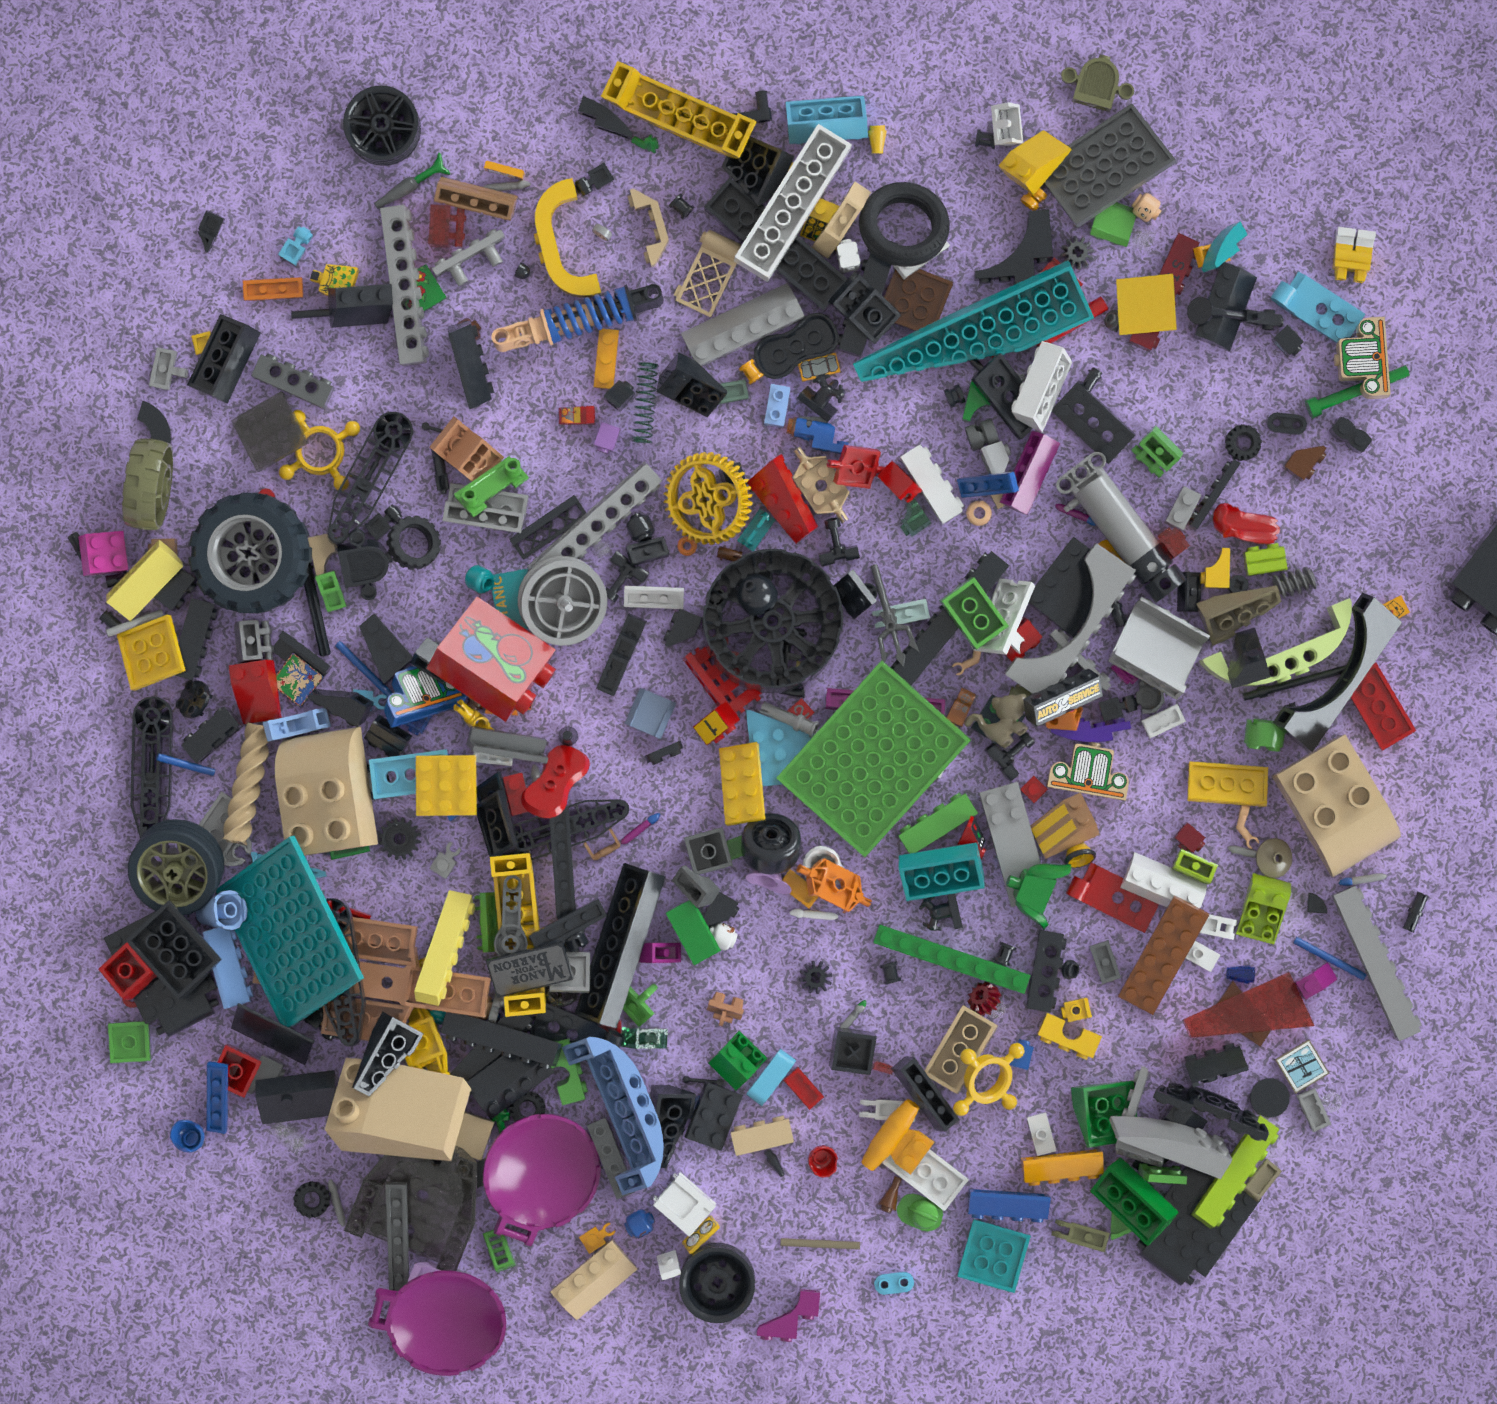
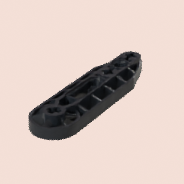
[327,411,413,545]
[130,696,173,838]
[514,799,630,861]
[324,898,366,1047]

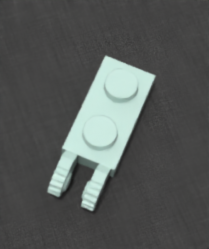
[872,599,930,628]

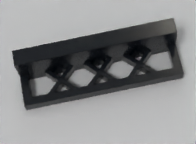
[509,495,586,560]

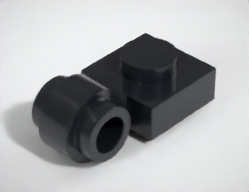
[575,163,614,196]
[364,504,403,541]
[1099,695,1138,722]

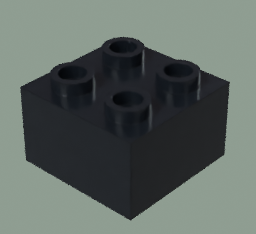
[829,1027,877,1075]

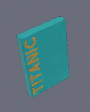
[492,569,529,629]

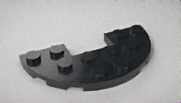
[1153,1083,1269,1141]

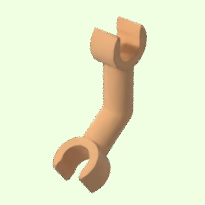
[952,650,981,675]
[1236,805,1259,849]

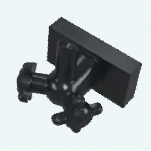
[797,374,845,423]
[919,893,963,931]

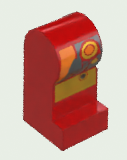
[558,406,595,425]

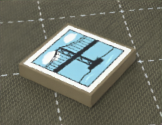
[1274,1039,1330,1094]

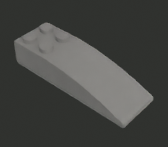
[978,782,1041,907]
[1109,1116,1232,1179]

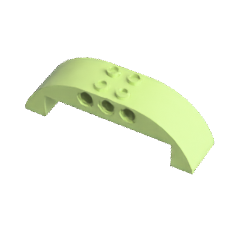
[1199,598,1352,686]

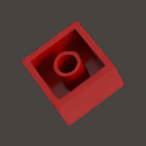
[98,943,156,1000]

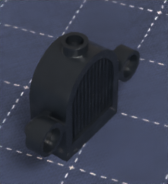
[337,528,393,600]

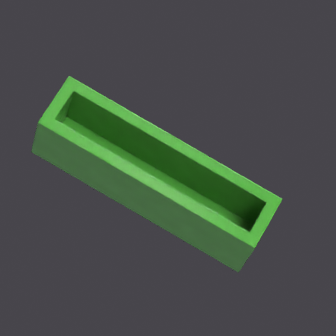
[898,792,978,854]

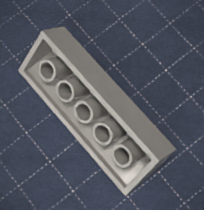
[681,283,805,367]

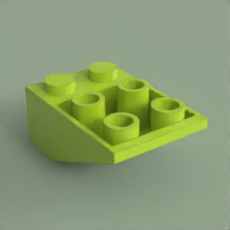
[1236,873,1291,945]

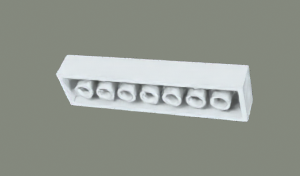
[734,124,852,282]

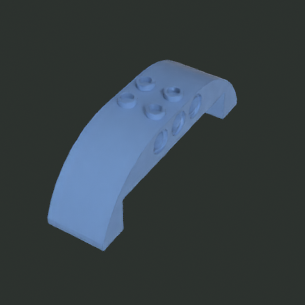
[562,1037,663,1195]

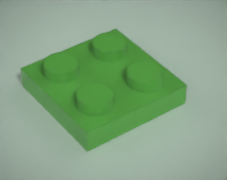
[108,1021,151,1063]

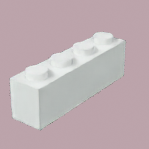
[900,444,964,525]

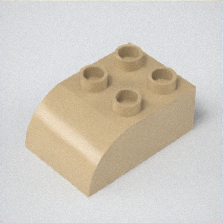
[275,726,378,856]
[1271,734,1401,878]

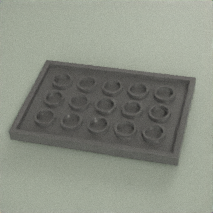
[1044,103,1176,228]

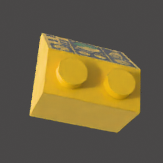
[800,198,839,250]

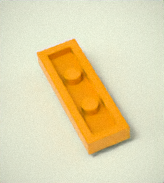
[594,329,619,389]

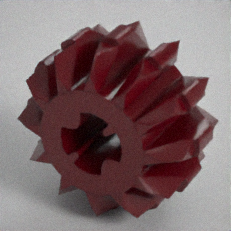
[967,981,1002,1016]

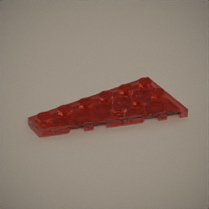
[1182,972,1315,1038]

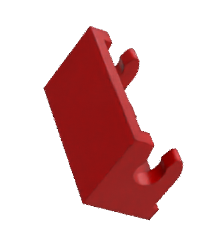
[877,461,923,503]

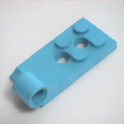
[1270,272,1365,343]
[369,749,448,799]

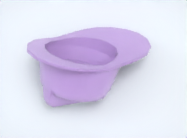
[746,870,791,894]

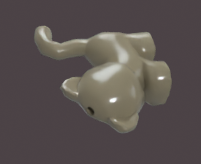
[964,694,1028,748]

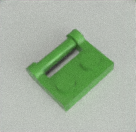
[1138,1163,1187,1184]

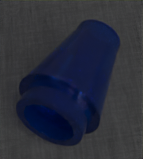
[1226,965,1255,984]

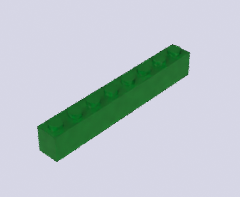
[873,924,1031,994]

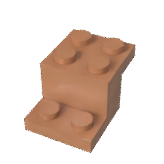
[429,416,504,481]

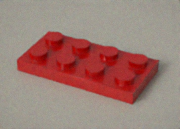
[1350,662,1416,751]

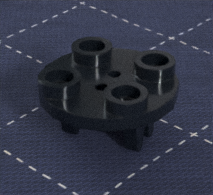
[176,680,213,719]

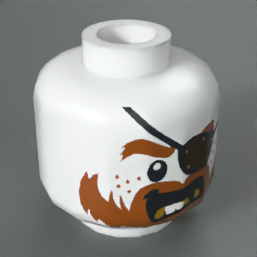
[709,922,738,951]

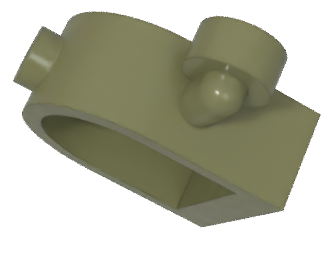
[1061,54,1134,112]

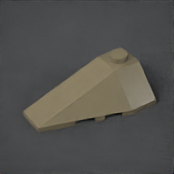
[1197,586,1282,646]

